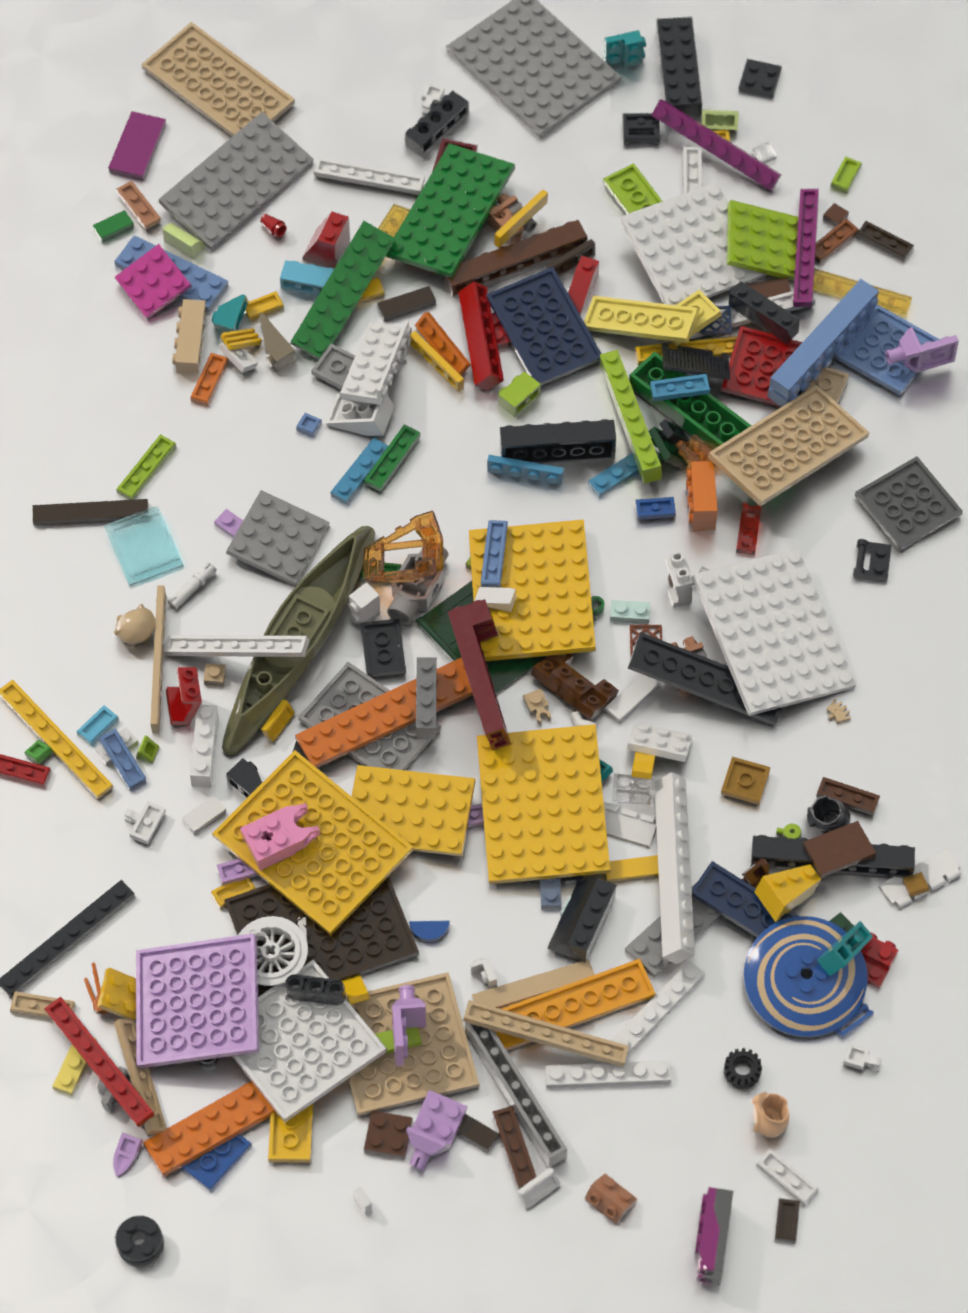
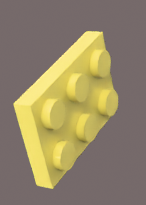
[672,290,722,346]

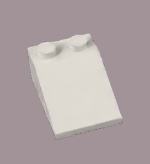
[325,394,395,436]

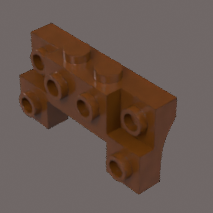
[531,654,619,720]

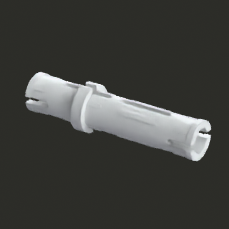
[168,562,217,610]

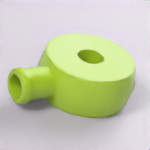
[776,823,802,839]

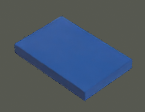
[181,1134,252,1192]

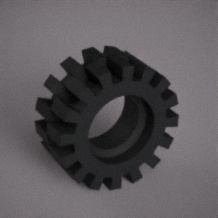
[724,1048,762,1089]

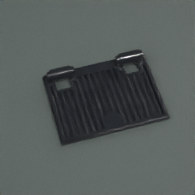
[662,343,730,380]

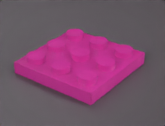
[114,244,192,320]

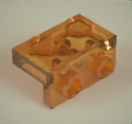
[675,434,716,467]

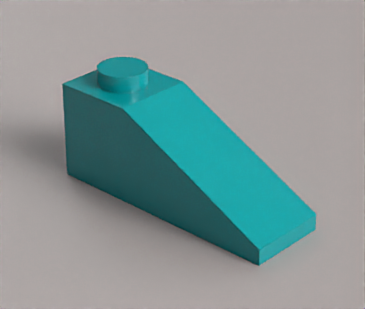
[817,921,873,976]

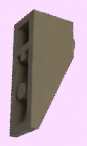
[259,313,296,372]

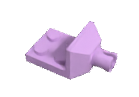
[885,327,959,373]
[392,985,426,1066]
[406,1090,468,1170]

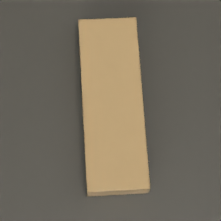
[10,991,75,1020]

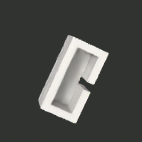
[349,582,380,624]

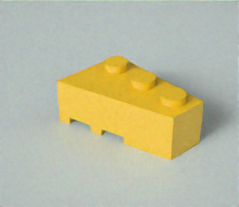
[755,864,821,922]

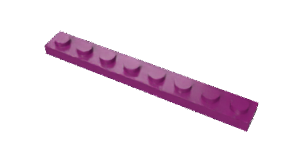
[651,99,782,191]
[793,189,819,307]

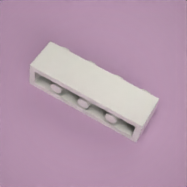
[190,705,219,787]

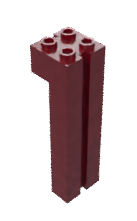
[448,599,511,750]

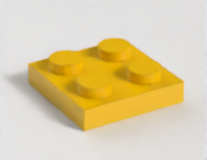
[97,967,136,1020]

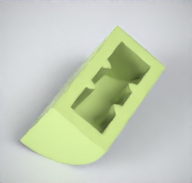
[701,109,739,130]
[162,223,204,259]

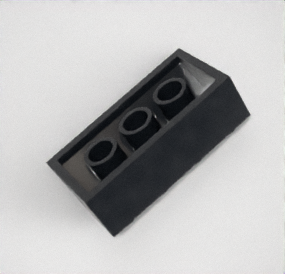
[547,878,617,963]

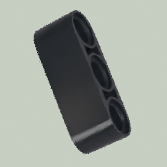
[285,974,346,1005]

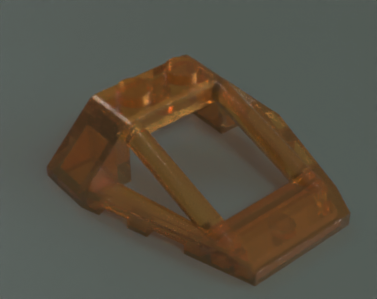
[363,510,443,583]

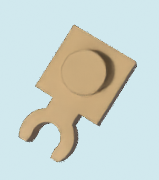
[523,689,551,725]

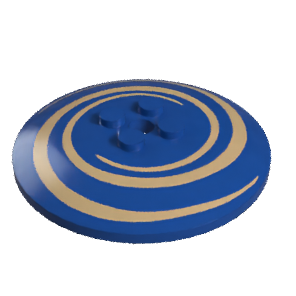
[744,916,867,1038]

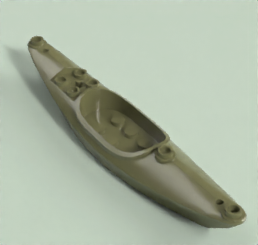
[222,526,375,755]

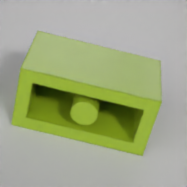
[498,371,541,417]

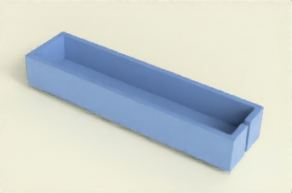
[767,279,879,407]

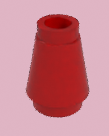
[260,214,287,238]

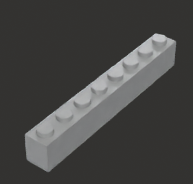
[465,1022,567,1167]

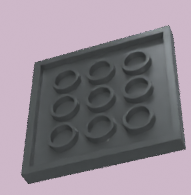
[855,456,963,551]

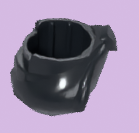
[807,795,851,833]

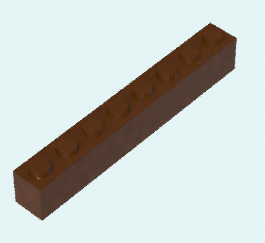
[443,220,588,297]

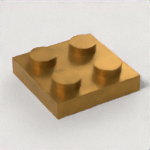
[721,756,771,805]

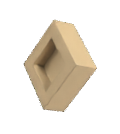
[203,663,226,686]

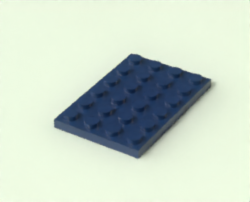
[486,267,602,386]

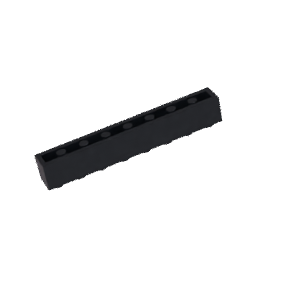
[751,835,915,878]

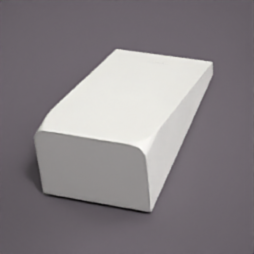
[474,587,517,612]

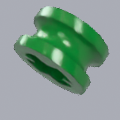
[591,596,605,616]

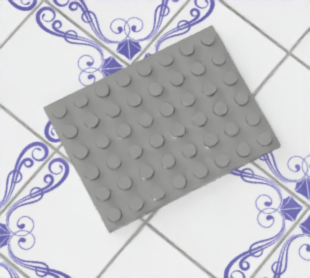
[446,0,621,138]

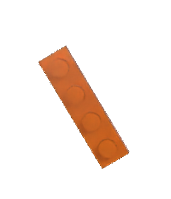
[414,312,471,376]

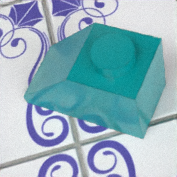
[212,294,249,332]

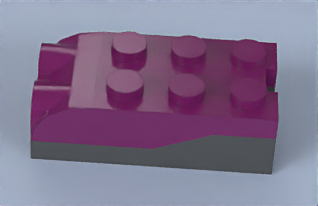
[695,1187,734,1286]

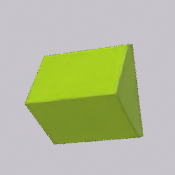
[136,735,159,763]

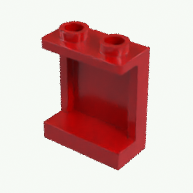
[165,667,202,725]

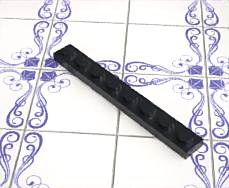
[0,880,135,998]

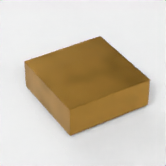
[903,872,929,897]

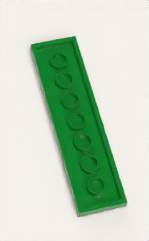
[290,221,396,360]

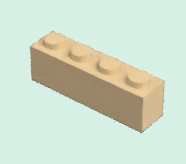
[172,299,207,373]

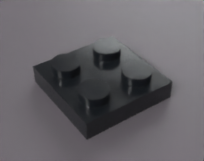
[738,59,782,98]

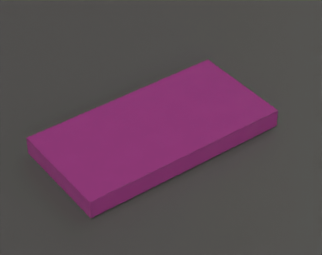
[108,111,166,179]

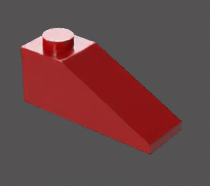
[568,256,599,316]

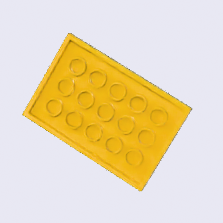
[352,765,476,856]

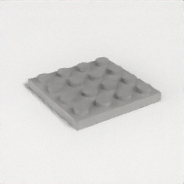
[226,490,330,587]

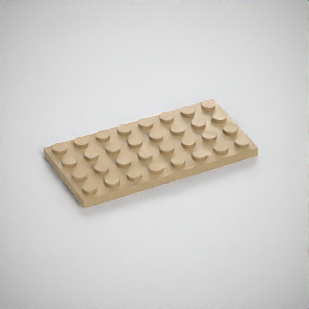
[141,22,295,137]
[708,385,870,506]

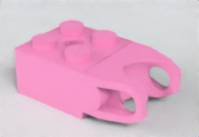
[240,803,320,871]

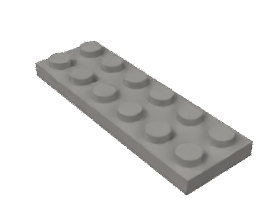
[625,882,722,978]

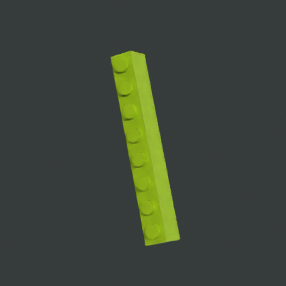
[600,350,662,484]

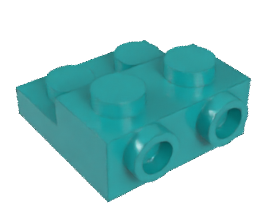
[603,30,646,67]

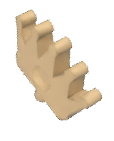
[827,699,851,724]

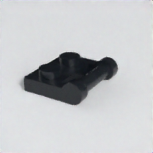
[623,113,660,144]
[853,539,892,582]

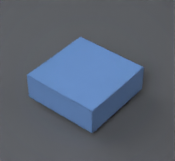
[296,413,322,437]

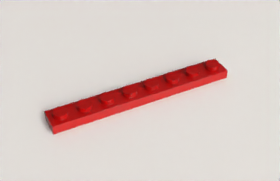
[44,996,155,1127]

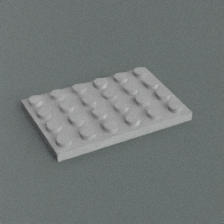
[298,662,441,770]

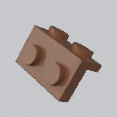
[585,1174,638,1224]

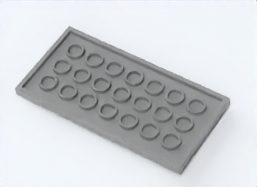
[158,112,314,251]

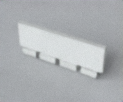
[603,801,656,848]
[879,848,961,909]

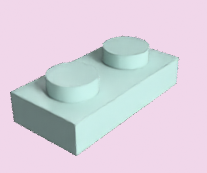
[610,600,650,623]

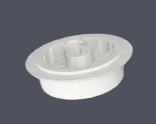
[238,916,308,986]

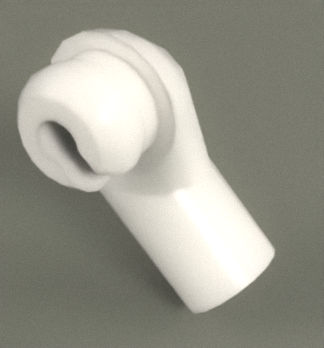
[571,711,597,730]

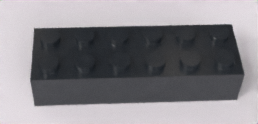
[656,17,702,117]
[500,419,616,464]

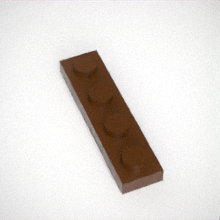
[492,1106,537,1190]

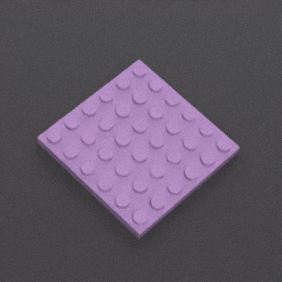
[136,933,259,1068]

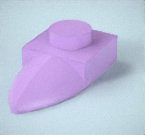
[113,1132,143,1176]

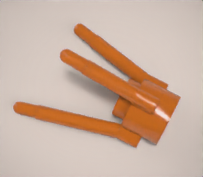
[84,962,110,1014]

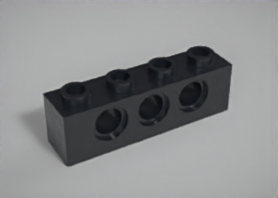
[405,90,469,157]

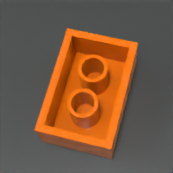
[686,461,718,531]

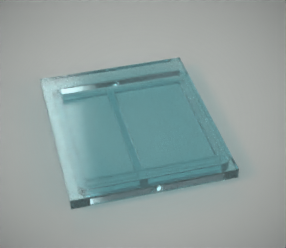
[104,506,183,586]

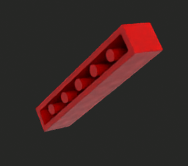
[458,281,504,391]

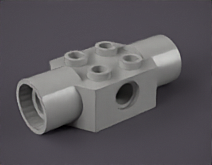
[387,541,449,625]

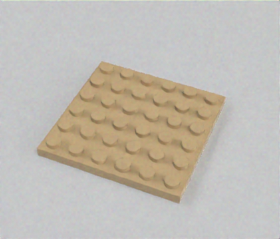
[346,972,479,1116]

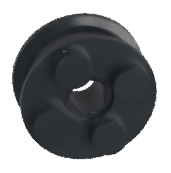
[115,1215,164,1267]

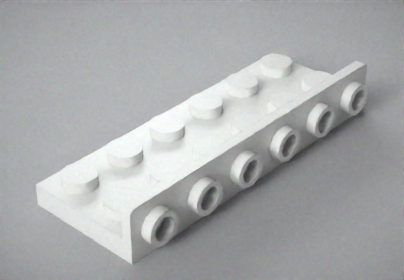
[340,319,412,405]

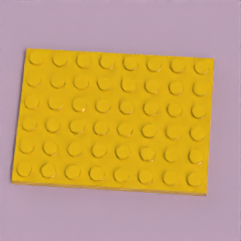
[469,519,596,661]
[477,724,610,884]
[212,750,413,936]

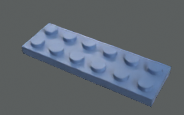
[114,235,228,311]

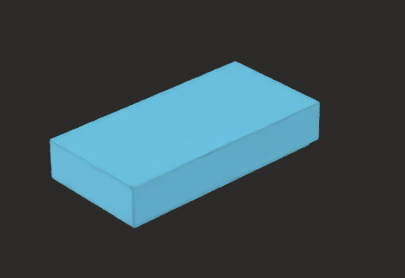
[76,705,119,746]

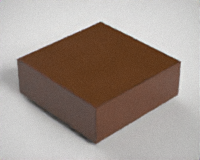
[823,203,849,226]

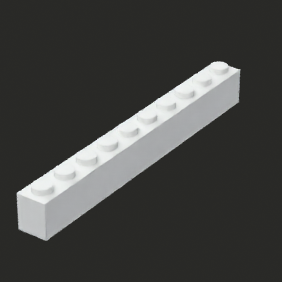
[654,772,695,964]

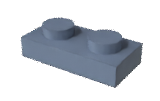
[540,878,562,909]

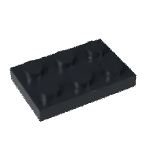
[360,618,406,677]

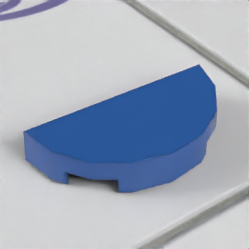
[409,921,450,942]

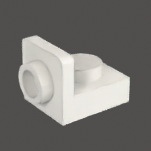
[470,958,497,989]

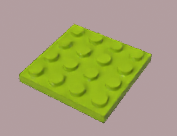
[727,200,798,281]

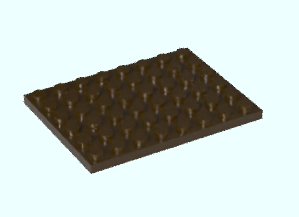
[224,876,419,996]

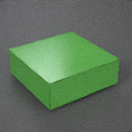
[24,740,53,764]

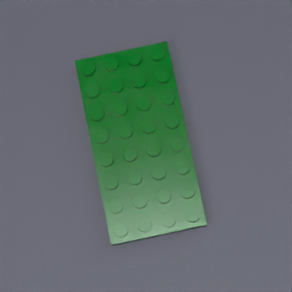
[386,144,515,278]

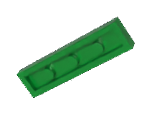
[364,424,420,492]

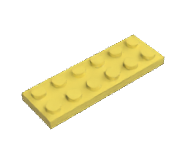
[584,296,699,343]

